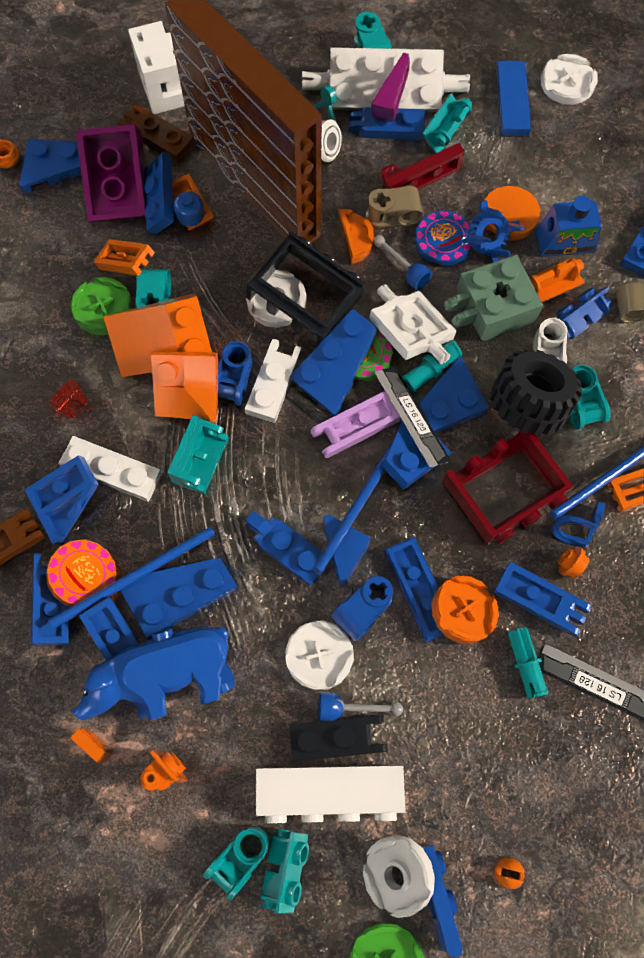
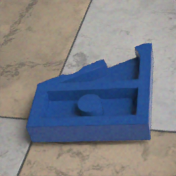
[25,455,99,545]

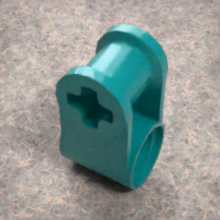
[354,11,392,49]
[135,269,171,307]
[569,365,611,430]
[202,826,270,902]

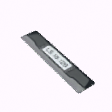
[375,367,451,467]
[539,644,644,720]

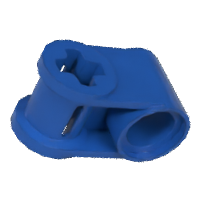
[218,341,253,406]
[331,576,393,642]

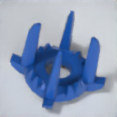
[461,200,524,263]

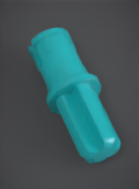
[508,627,549,699]

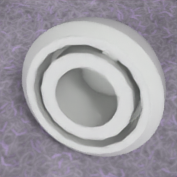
[321,120,342,162]

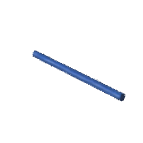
[312,442,392,575]
[550,446,644,520]
[48,527,215,629]

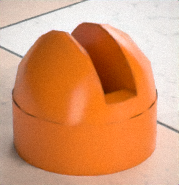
[493,857,525,890]

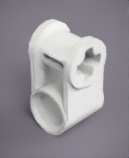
[532,318,568,363]

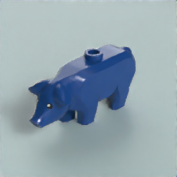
[71,626,235,721]

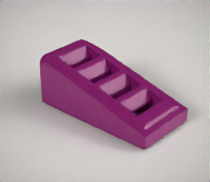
[371,53,410,122]

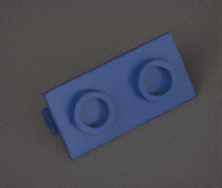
[555,286,612,339]

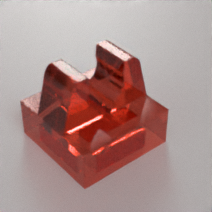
[45,378,88,419]

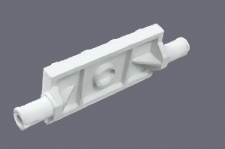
[302,48,470,112]

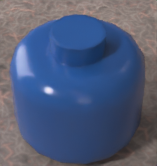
[174,192,204,226]

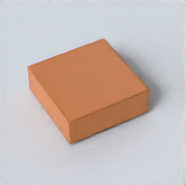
[70,728,113,763]

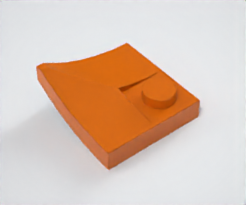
[151,351,218,423]

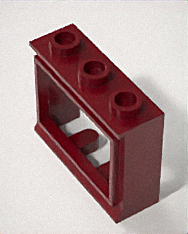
[442,430,574,546]

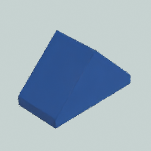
[323,515,371,587]

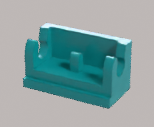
[167,415,229,495]

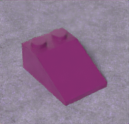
[76,124,146,222]

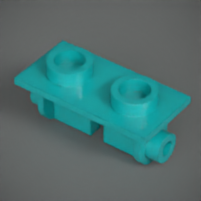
[422,93,472,154]
[260,828,309,914]

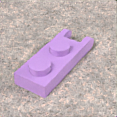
[310,391,401,458]

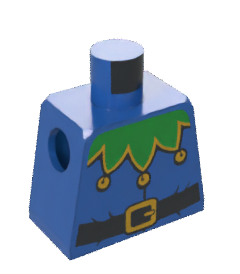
[535,196,601,257]

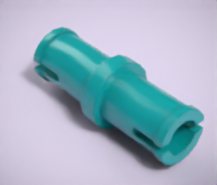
[402,340,462,393]

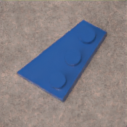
[115,558,238,640]

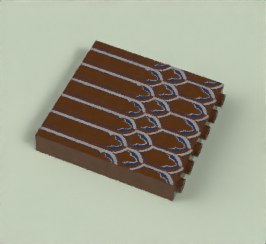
[165,0,322,243]

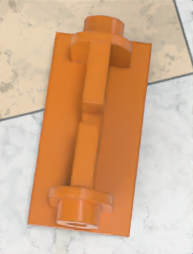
[529,258,585,302]
[140,750,188,790]

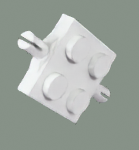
[369,284,456,364]

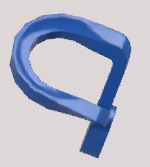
[552,501,606,548]

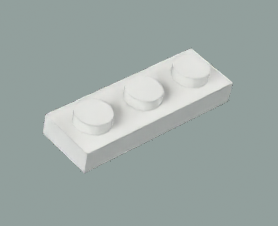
[58,436,162,502]

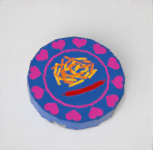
[415,210,472,267]

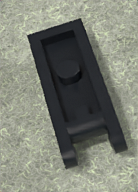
[289,715,388,762]

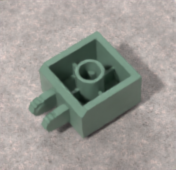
[443,255,543,341]

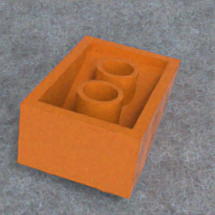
[103,293,212,377]

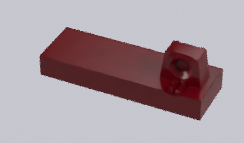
[379,143,465,190]

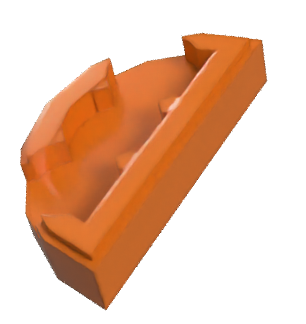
[338,209,374,265]

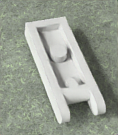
[245,339,303,423]

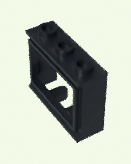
[245,231,365,348]

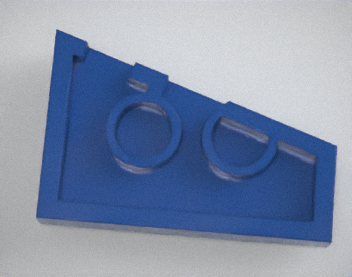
[290,309,377,416]

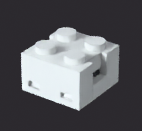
[128,21,184,114]

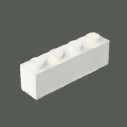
[256,766,405,823]

